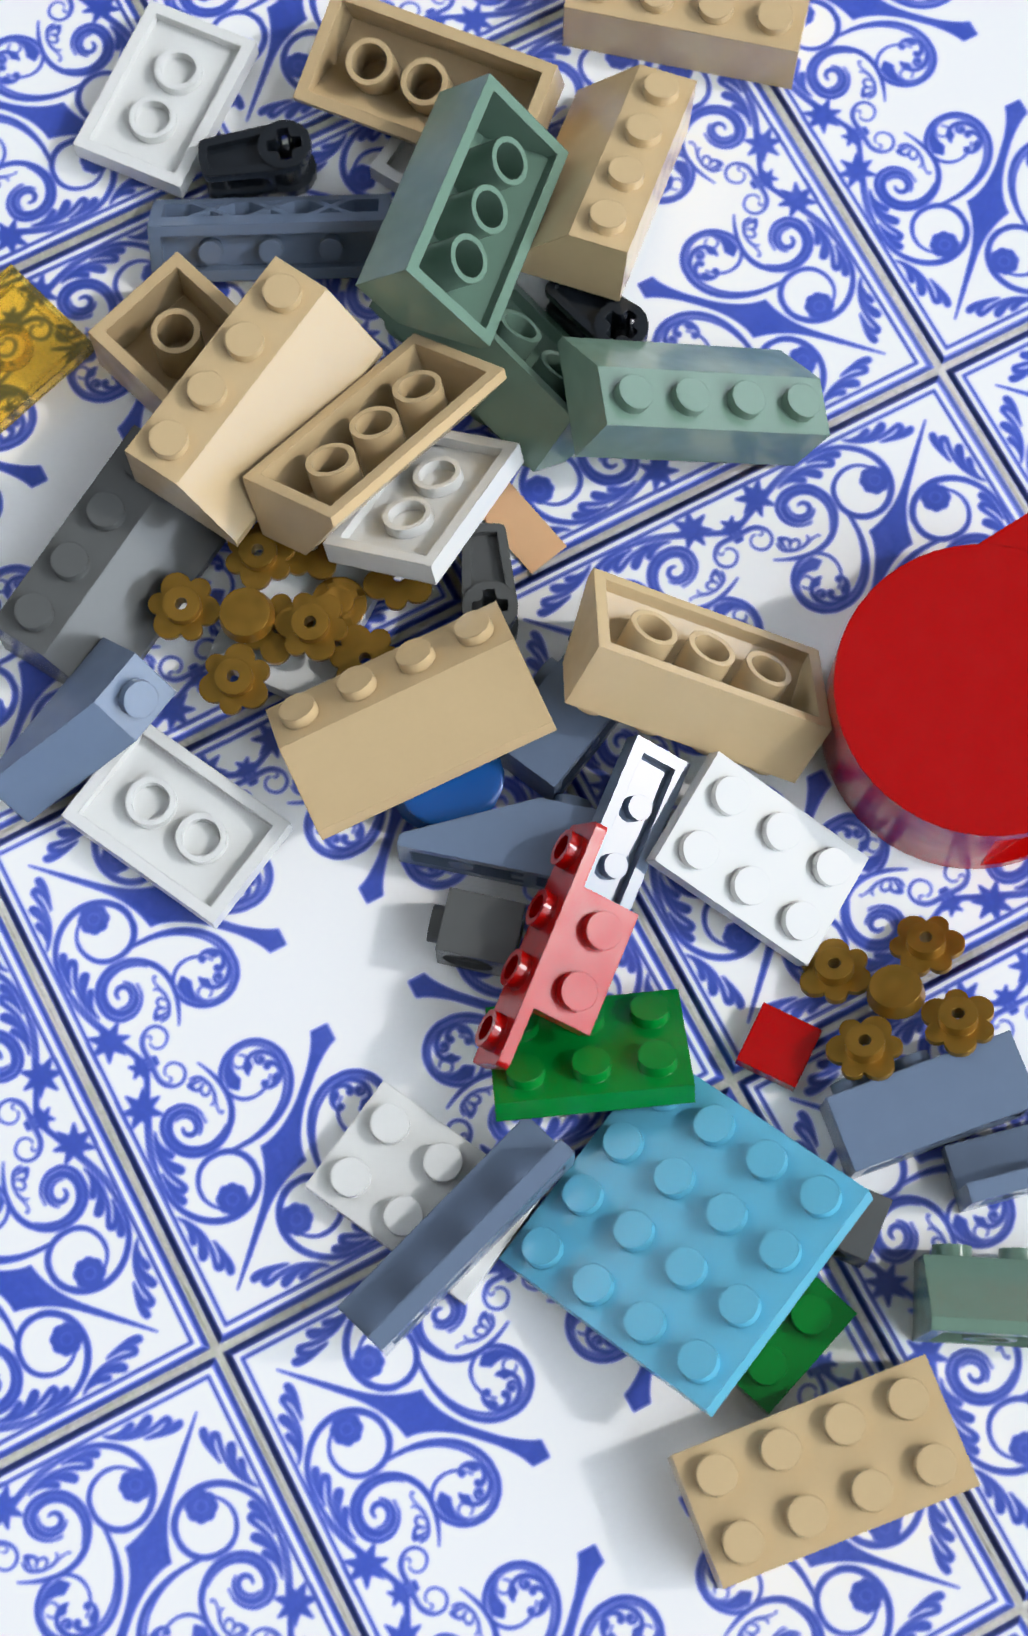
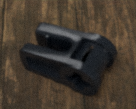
[198,120,317,198]
[545,281,649,342]

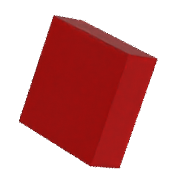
[735,1002,823,1092]

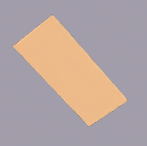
[483,482,567,574]

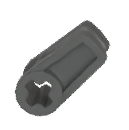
[462,523,519,640]

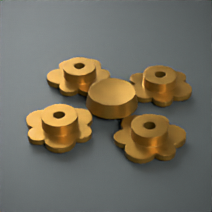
[148,522,348,716]
[246,540,432,676]
[800,916,994,1081]

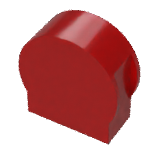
[822,513,1028,869]

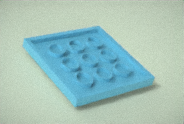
[499,1074,873,1418]

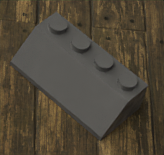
[0,425,227,684]

